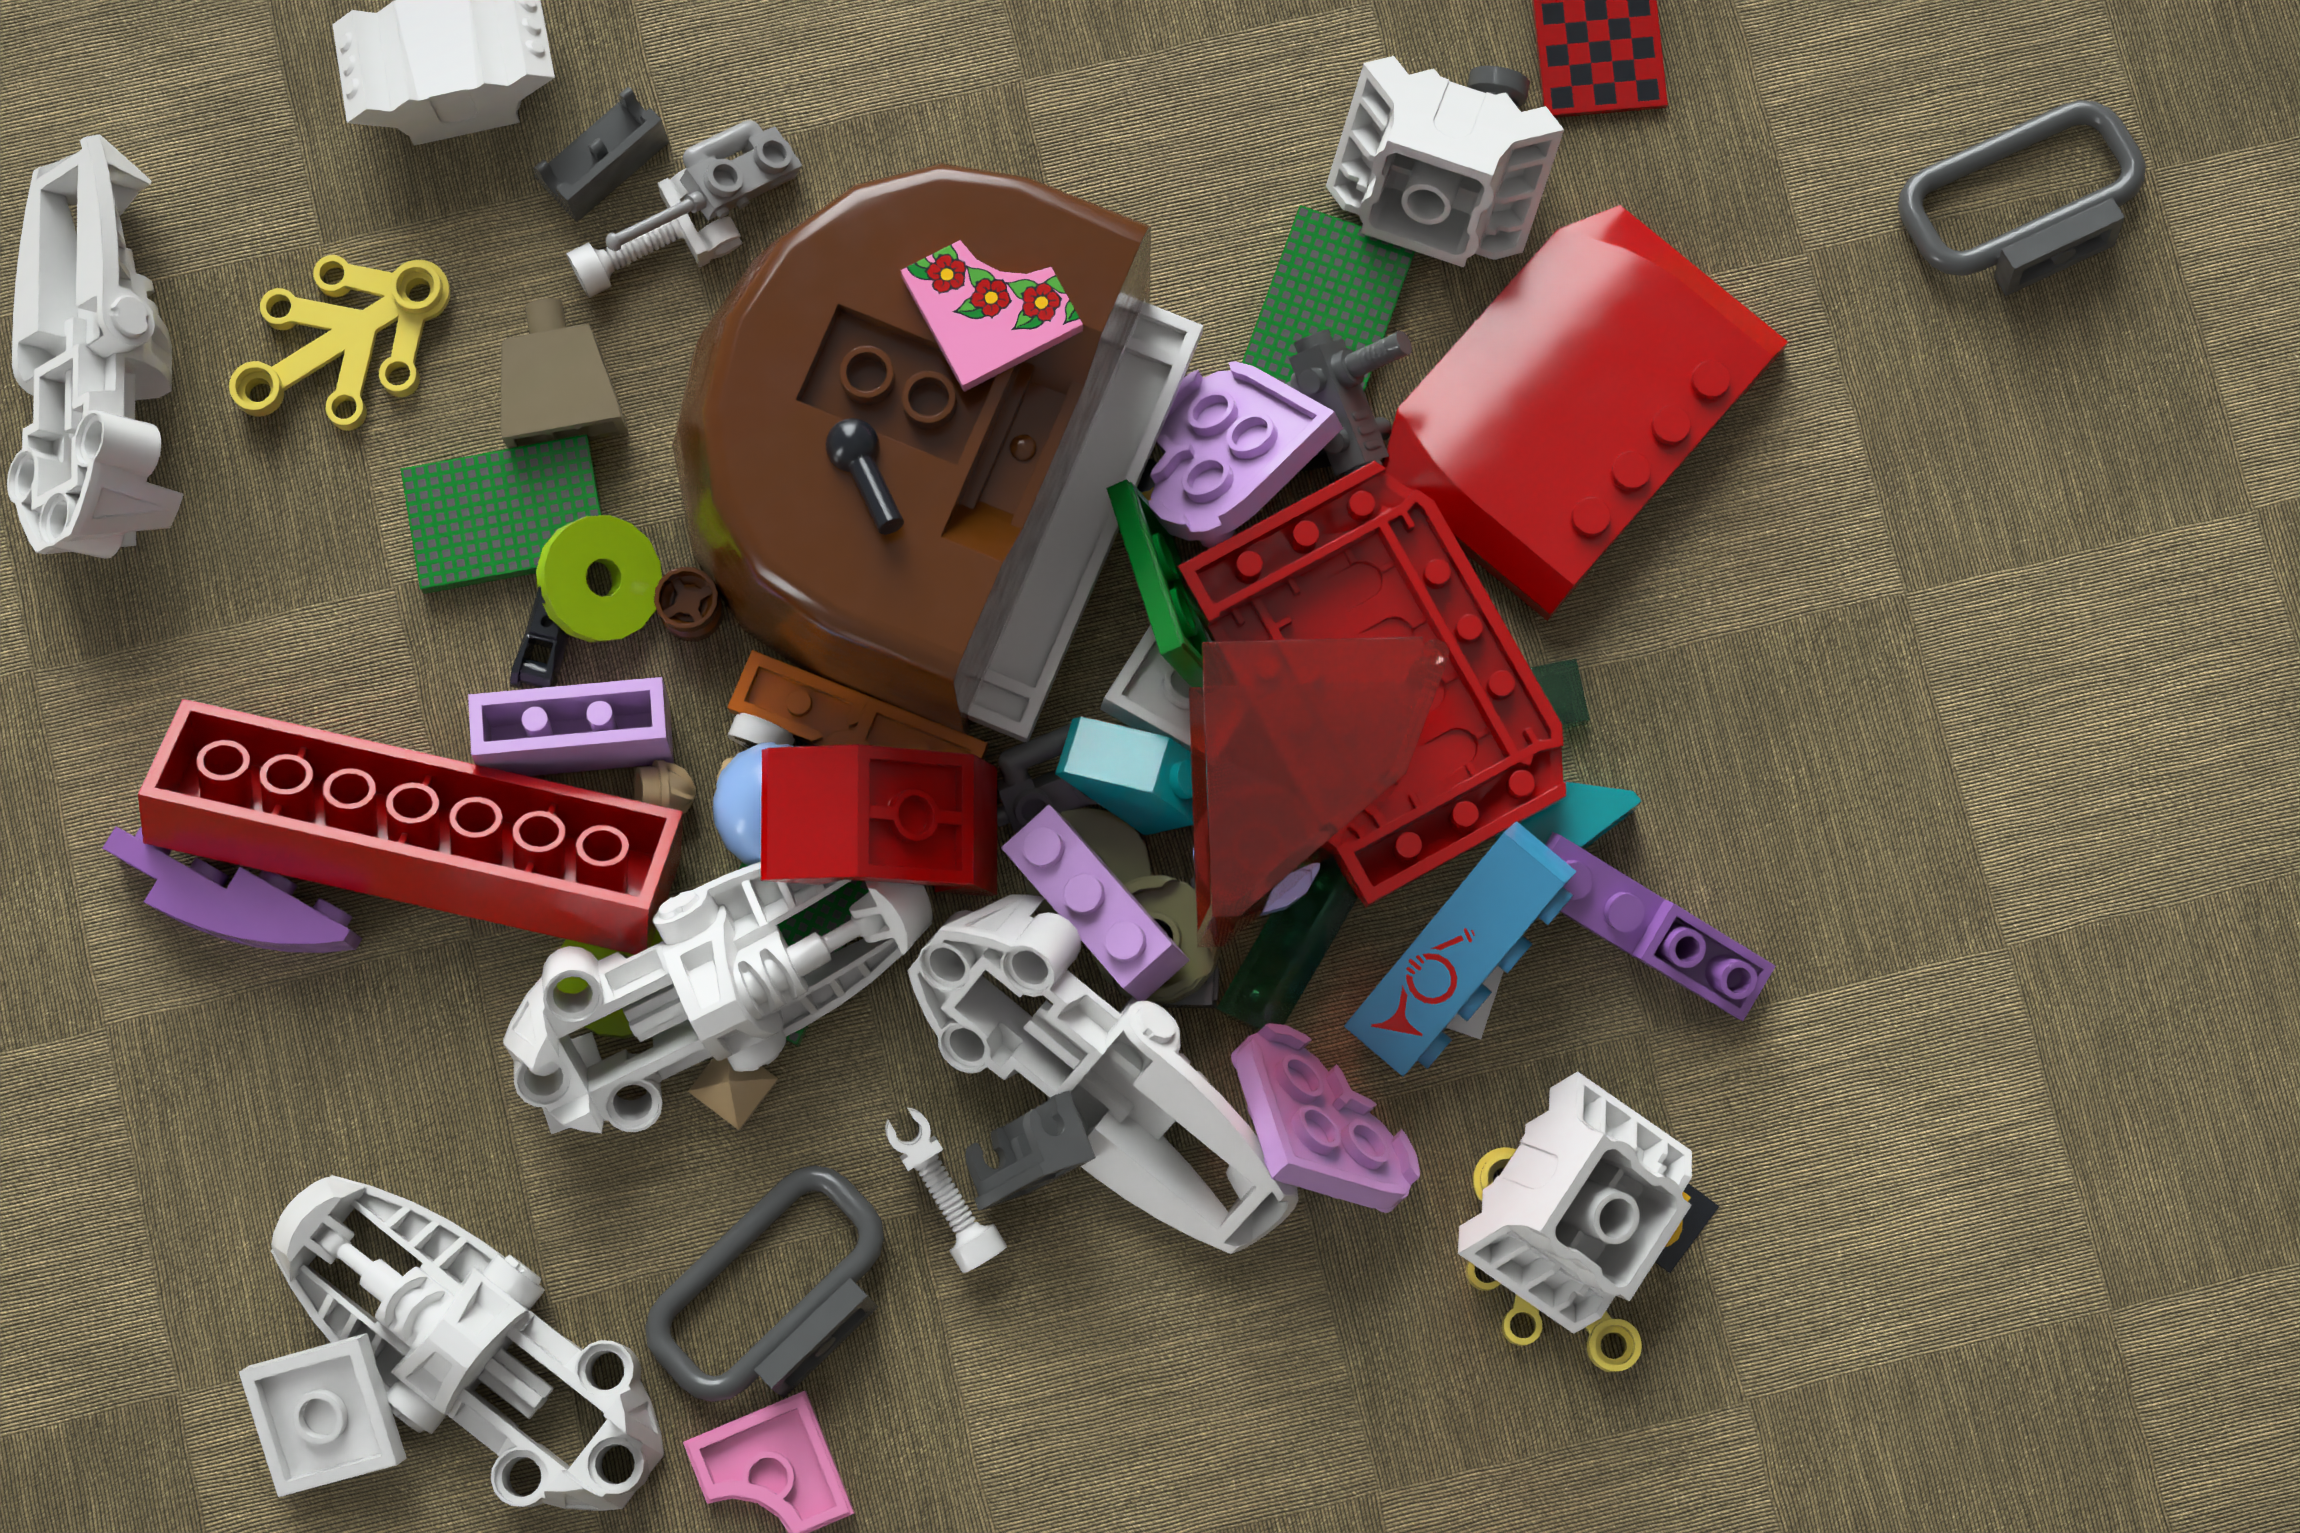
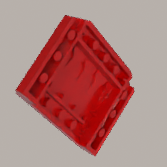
[1383,205,1788,621]
[1177,460,1566,907]

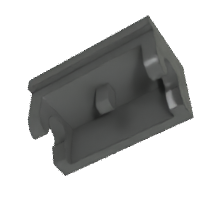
[533,87,669,222]
[965,1091,1096,1211]

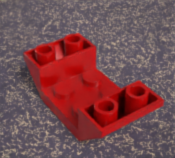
[761,744,997,896]

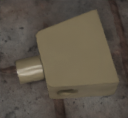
[500,298,628,449]

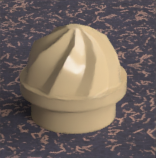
[634,760,696,814]

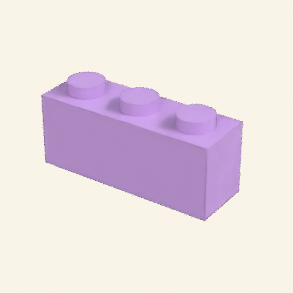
[468,677,674,776]
[1001,804,1190,1001]

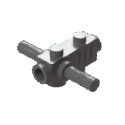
[1286,329,1412,476]

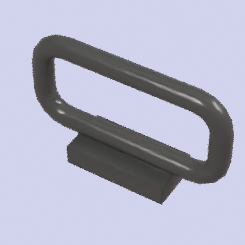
[1898,100,2146,296]
[645,1165,884,1402]

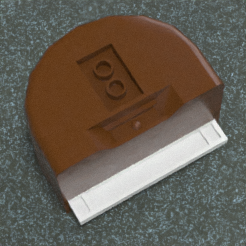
[672,163,1203,742]

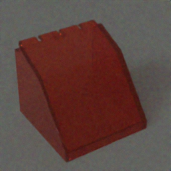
[1188,637,1449,947]

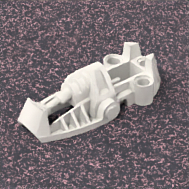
[7,134,184,559]
[503,861,932,1134]
[907,894,1298,1254]
[271,1175,665,1511]

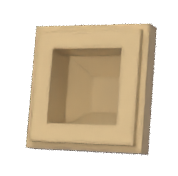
[688,1058,779,1131]

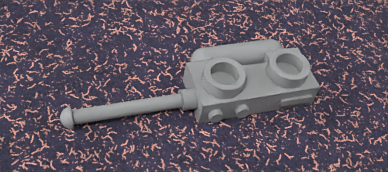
[606,120,803,251]

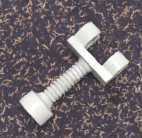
[566,168,742,298]
[885,1107,1007,1273]

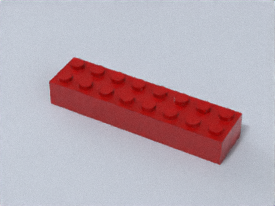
[138,699,683,955]

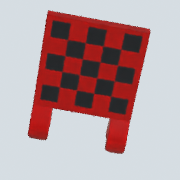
[1532,0,1668,118]

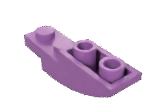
[103,826,362,953]
[1545,832,1776,1021]

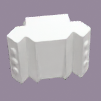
[332,0,555,146]
[1326,56,1564,267]
[1458,1071,1692,1334]

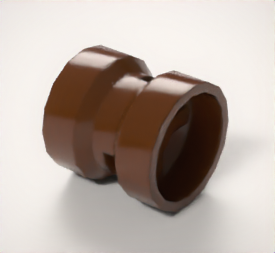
[654,567,724,642]

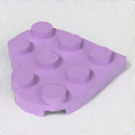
[1148,361,1343,548]
[1231,1023,1420,1213]

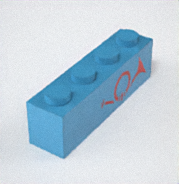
[1344,821,1577,1077]

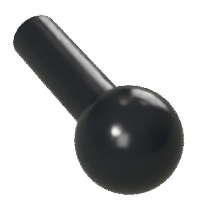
[825,418,904,535]

